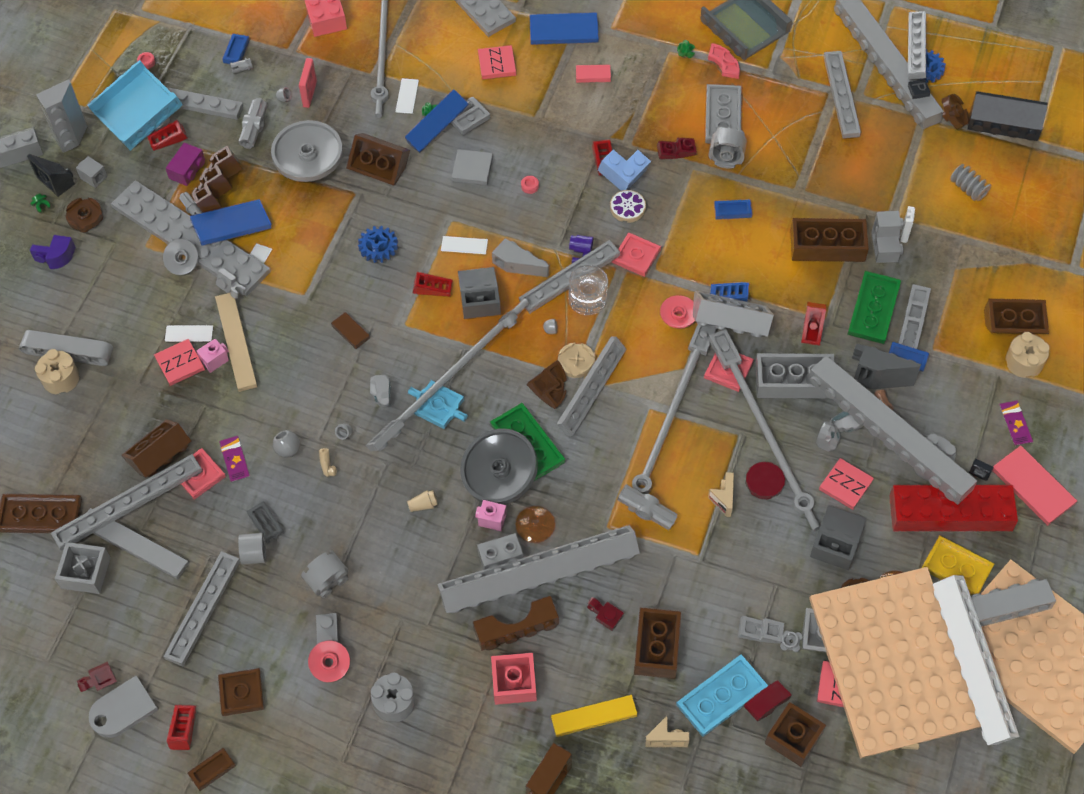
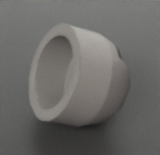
[276,87,291,102]
[543,319,557,334]
[335,423,352,440]

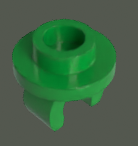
[677,40,695,58]
[422,102,437,117]
[30,193,50,213]

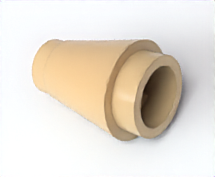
[407,490,438,512]

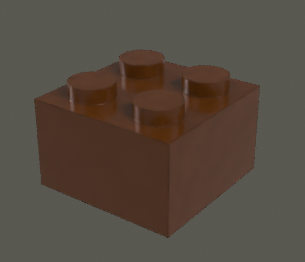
[765,702,826,767]

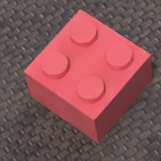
[304,0,347,37]
[491,653,537,705]

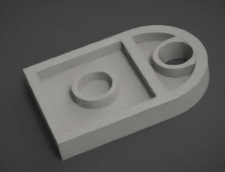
[89,676,158,738]

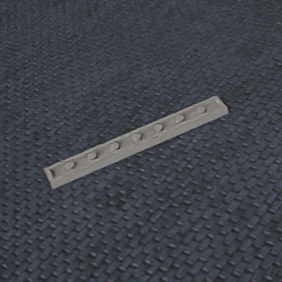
[51,454,203,551]

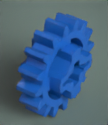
[920,49,946,84]
[358,226,398,263]

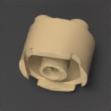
[1006,332,1050,378]
[35,349,79,394]

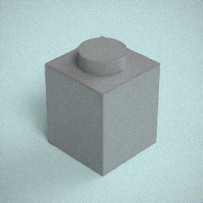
[76,156,107,188]

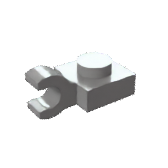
[216,268,245,299]

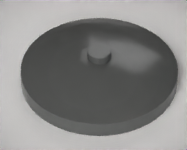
[460,429,538,505]

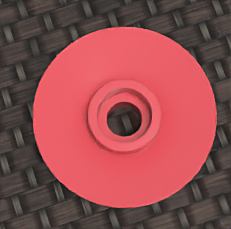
[660,295,695,328]
[308,640,350,682]

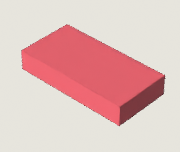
[576,65,611,83]

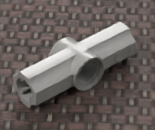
[239,98,268,149]
[617,484,678,530]

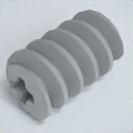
[950,164,992,201]

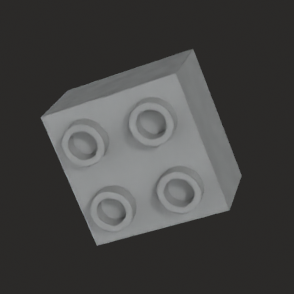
[55,542,111,594]

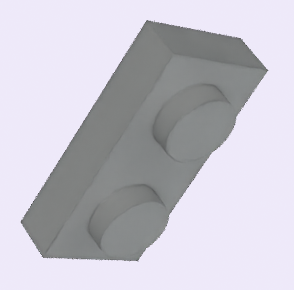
[316,613,338,644]

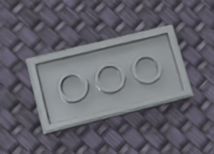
[705,84,741,143]

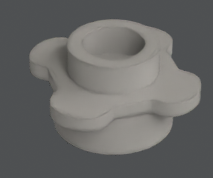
[780,631,803,652]

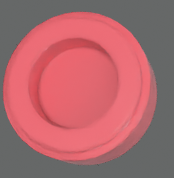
[137,52,155,69]
[521,176,539,194]

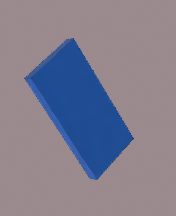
[530,13,599,45]
[190,199,271,246]

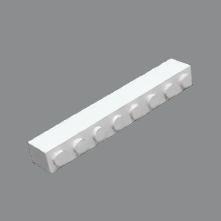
[933,575,1019,745]

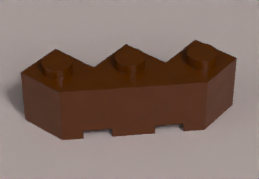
[192,145,243,213]

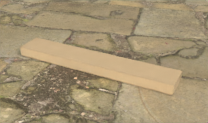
[215,293,257,392]

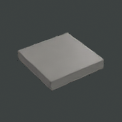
[451,149,493,185]

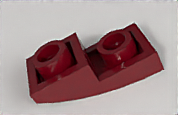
[657,137,697,159]
[744,680,792,721]

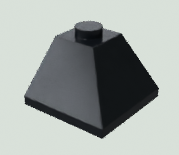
[27,154,75,197]

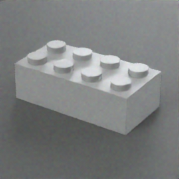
[755,353,835,399]

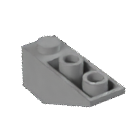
[492,238,549,277]

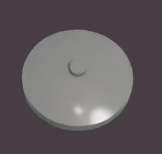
[271,120,343,182]

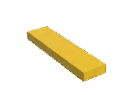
[551,695,638,737]

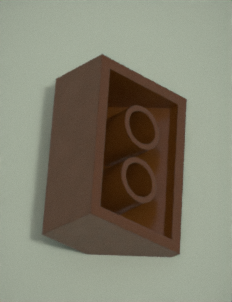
[346,133,410,186]
[984,299,1049,334]
[121,419,191,478]

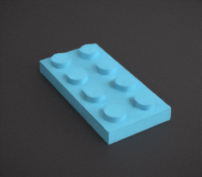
[676,654,768,737]

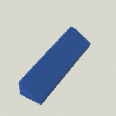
[405,90,469,153]

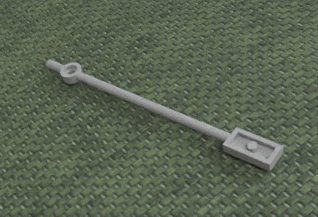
[371,0,389,118]
[366,299,529,451]
[628,324,717,512]
[708,329,820,531]

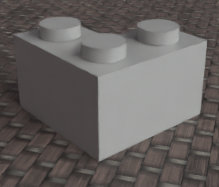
[871,211,904,263]

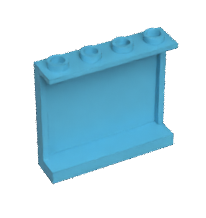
[87,60,183,151]

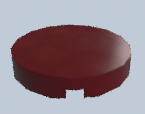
[745,461,785,500]

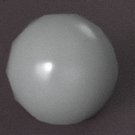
[272,430,300,458]

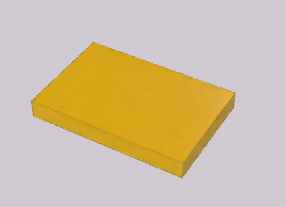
[922,535,994,596]

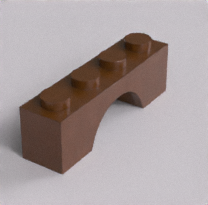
[473,596,559,651]

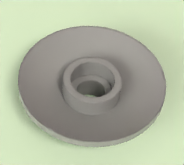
[163,239,199,275]

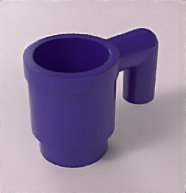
[569,235,594,263]

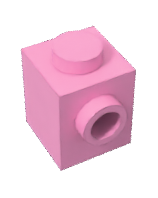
[197,339,229,373]
[475,500,507,531]

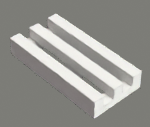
[900,206,915,243]

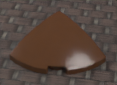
[526,360,567,409]

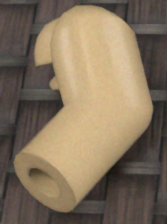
[319,448,337,477]

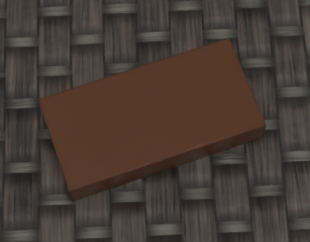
[331,312,370,349]
[188,748,236,791]

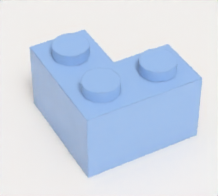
[598,150,651,191]

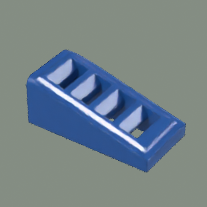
[710,282,749,302]

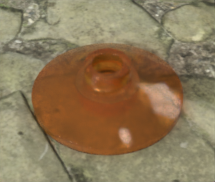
[515,506,555,543]

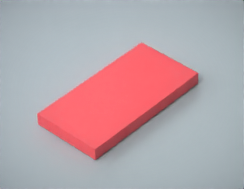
[992,446,1077,526]

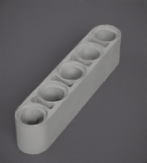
[19,330,113,366]

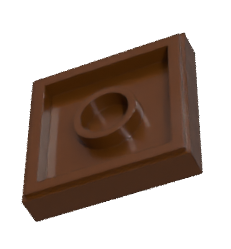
[218,668,264,716]

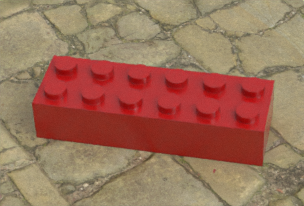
[889,485,1018,531]

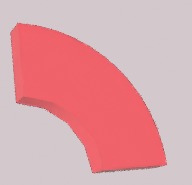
[708,43,740,79]

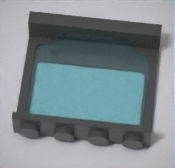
[700,0,792,60]

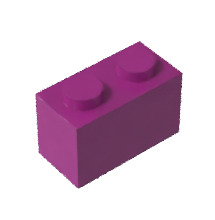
[165,142,205,186]

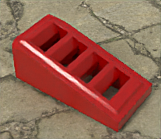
[147,120,188,151]
[592,140,612,176]
[412,272,453,297]
[166,705,196,750]

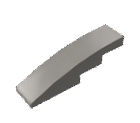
[899,284,931,349]

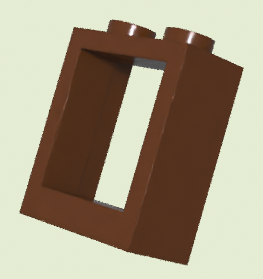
[525,743,572,794]

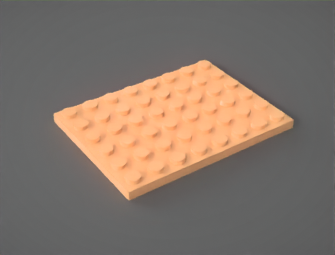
[981,560,1084,754]
[809,567,981,759]

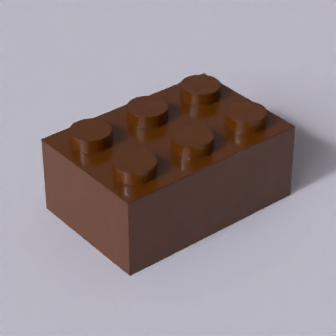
[634,607,681,679]

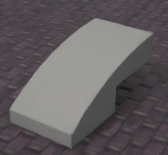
[738,616,784,643]

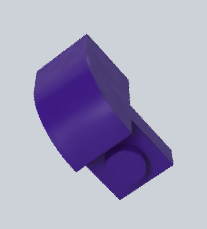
[30,235,76,269]

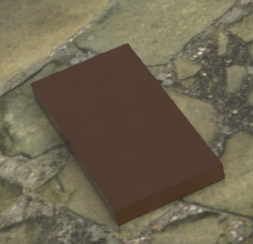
[0,494,82,533]

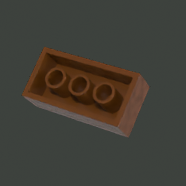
[790,218,869,262]

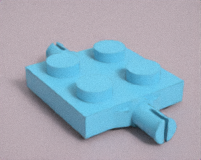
[408,380,468,429]

